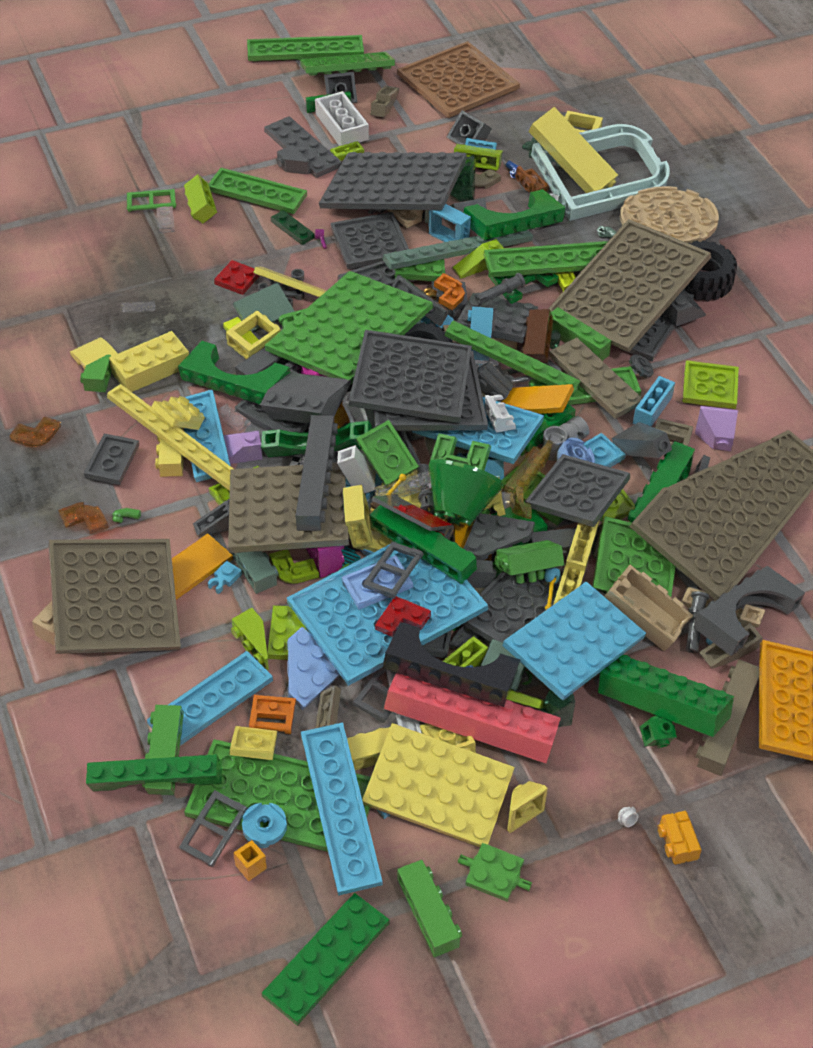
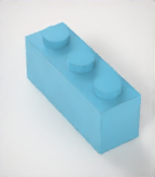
[468,307,493,361]
[633,376,675,427]

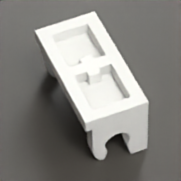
[485,395,516,433]

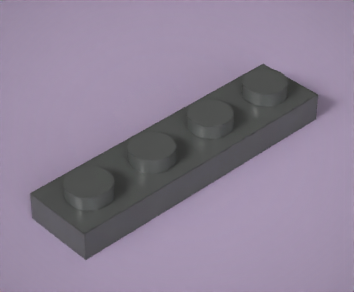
[391,275,450,326]

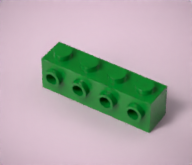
[520,403,576,456]

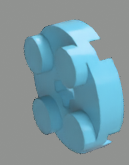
[242,803,287,848]

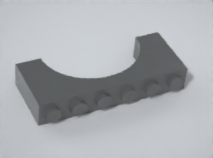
[693,566,805,656]

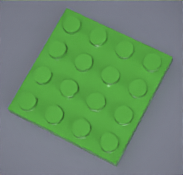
[592,516,675,597]

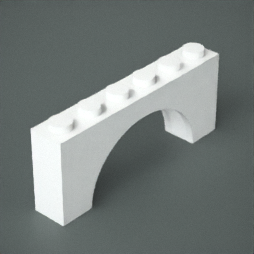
[337,391,376,493]

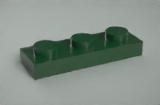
[271,210,315,245]

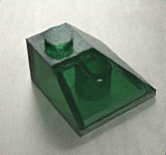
[540,689,576,727]

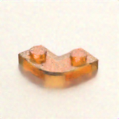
[9,416,61,447]
[58,502,109,534]

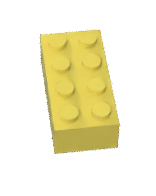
[109,331,189,392]

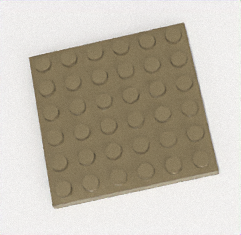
[228,462,349,553]
[48,539,181,654]

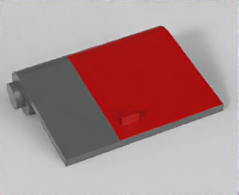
[371,495,454,540]

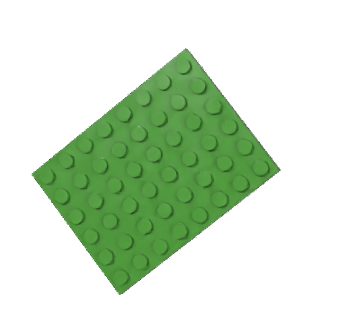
[265,271,433,385]

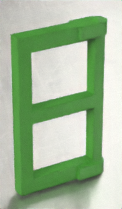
[127,189,177,212]

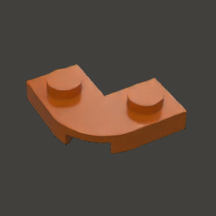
[434,273,465,311]

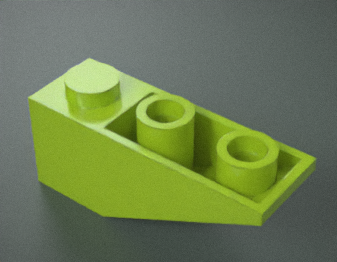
[231,608,269,670]

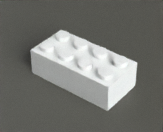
[315,91,369,146]

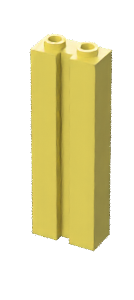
[528,107,618,193]

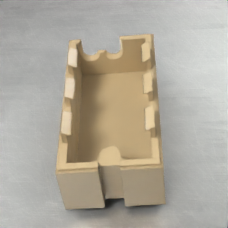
[604,565,693,651]

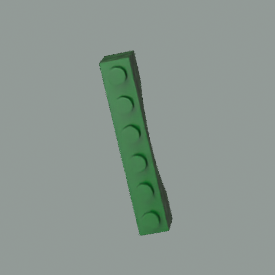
[261,421,373,458]
[86,754,222,792]

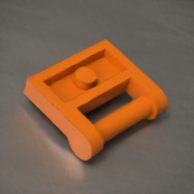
[249,695,296,734]

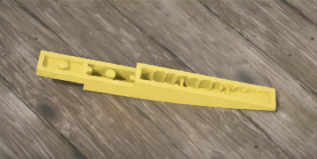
[553,518,601,605]

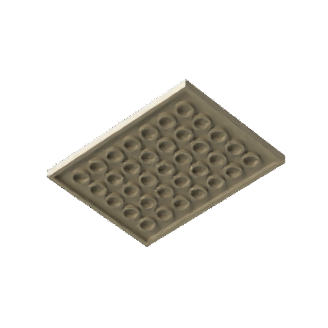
[548,219,711,352]

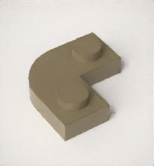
[457,168,501,189]

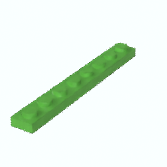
[444,320,580,397]

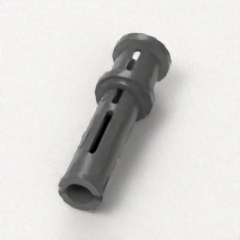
[475,273,525,305]
[417,464,435,515]
[685,591,709,653]

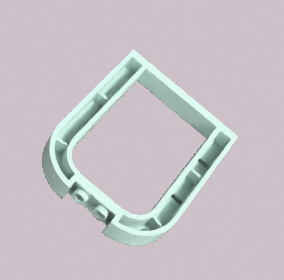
[531,124,670,221]

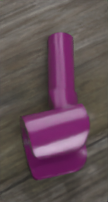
[315,229,327,249]

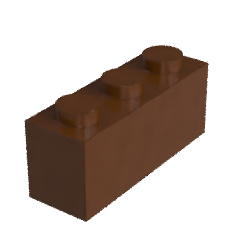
[522,309,554,363]

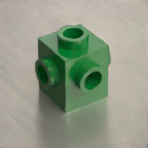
[639,716,677,748]

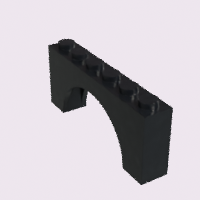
[383,622,520,707]

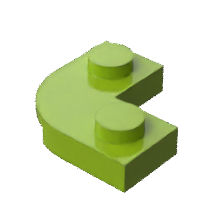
[269,549,319,584]

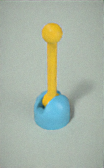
[544,567,561,610]

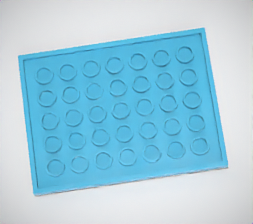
[287,544,488,686]

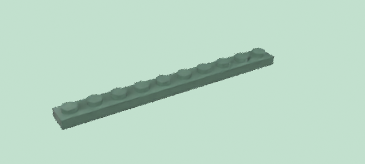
[383,230,533,270]

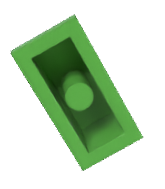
[80,355,112,392]

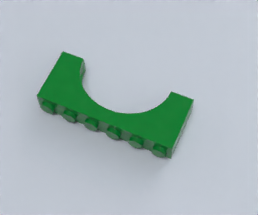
[463,189,566,240]
[178,341,291,404]

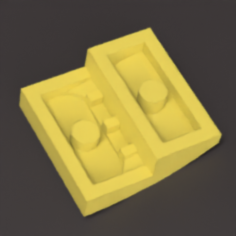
[70,337,118,369]

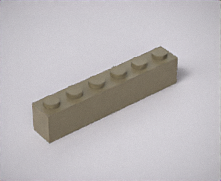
[696,659,759,776]

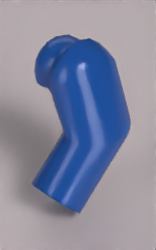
[506,161,518,178]

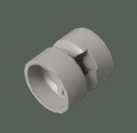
[559,416,590,440]
[542,426,568,461]

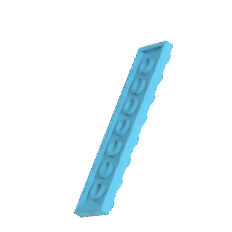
[301,723,383,896]

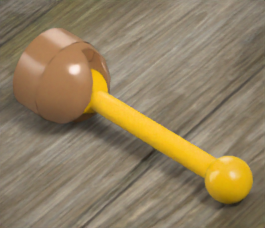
[370,474,407,510]

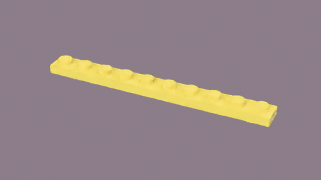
[107,384,233,491]

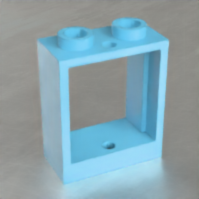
[428,204,471,242]

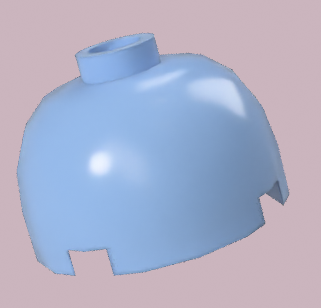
[557,438,595,463]

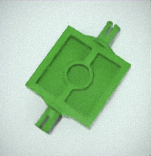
[458,843,532,902]

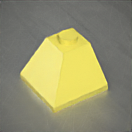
[507,781,548,833]

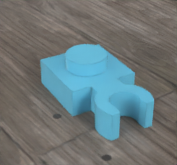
[208,561,242,594]

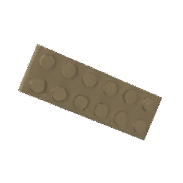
[549,338,643,419]

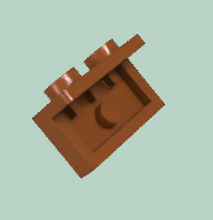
[515,166,549,193]

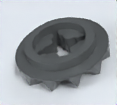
[629,355,654,378]

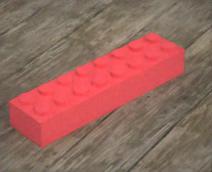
[384,673,560,763]

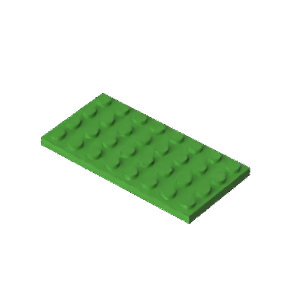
[184,739,371,852]

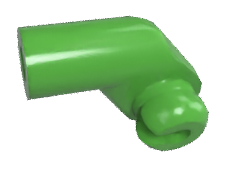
[112,508,141,523]

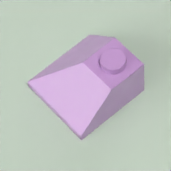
[695,406,738,451]
[224,431,262,464]

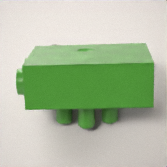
[493,540,564,584]

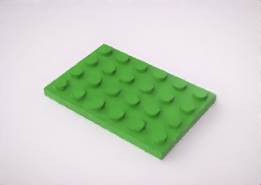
[300,52,395,76]

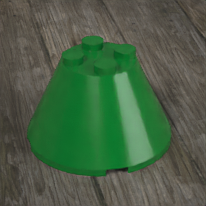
[429,459,504,526]

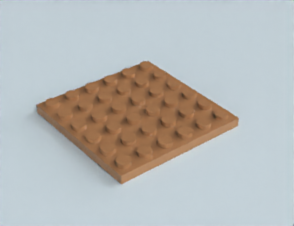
[397,41,520,118]

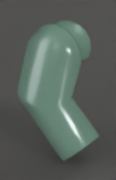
[597,226,616,238]

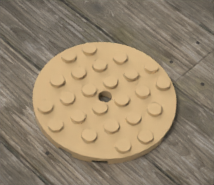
[620,186,719,243]

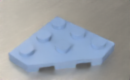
[287,627,340,710]

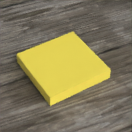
[230,726,277,760]

